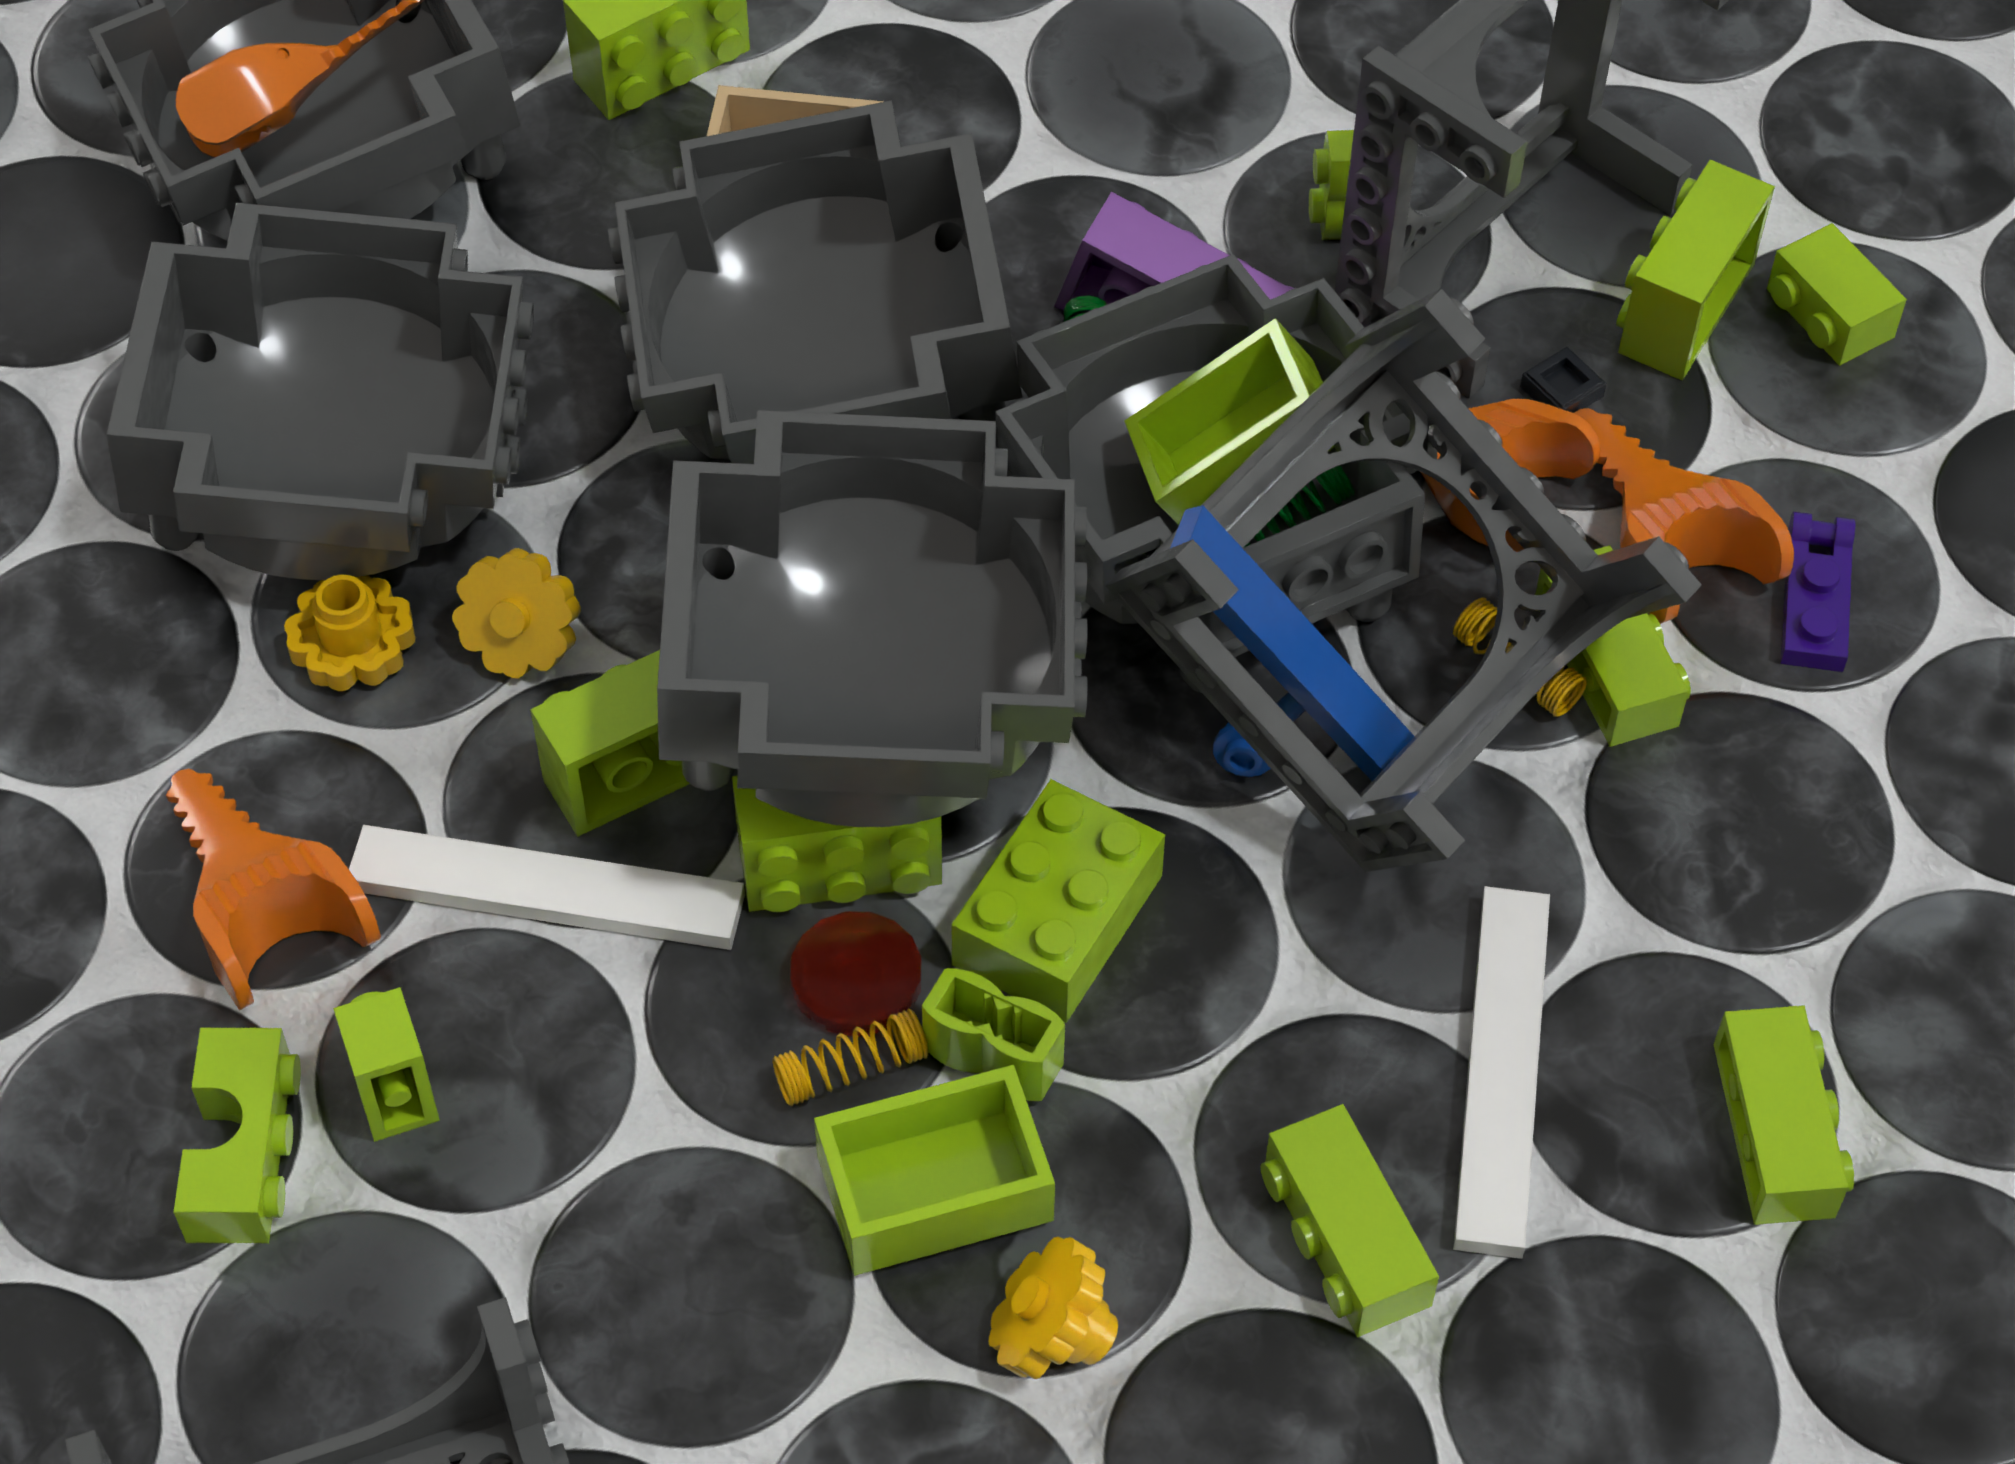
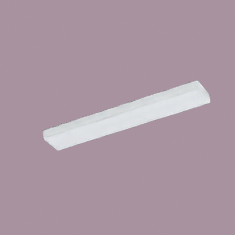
[349,825,745,950]
[1453,886,1550,1259]

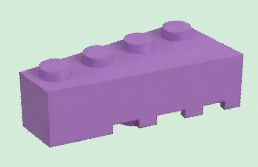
[1054,192,1295,310]

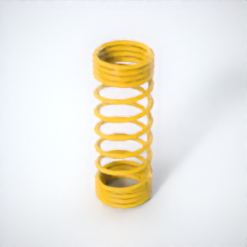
[1453,598,1587,717]
[772,1008,928,1106]

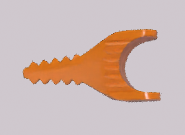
[176,0,424,158]
[1420,399,1600,552]
[1575,408,1794,624]
[166,768,381,1011]

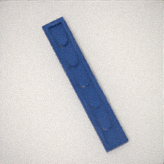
[1170,505,1415,781]

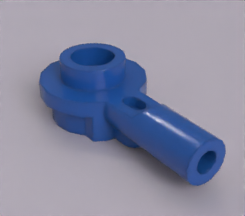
[1213,692,1306,777]

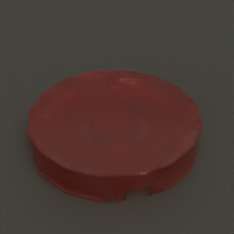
[790,911,922,1036]

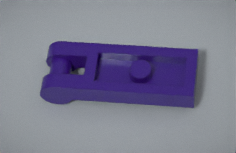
[1780,512,1856,672]

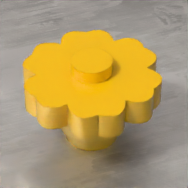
[452,548,581,678]
[284,575,416,691]
[988,1237,1118,1379]

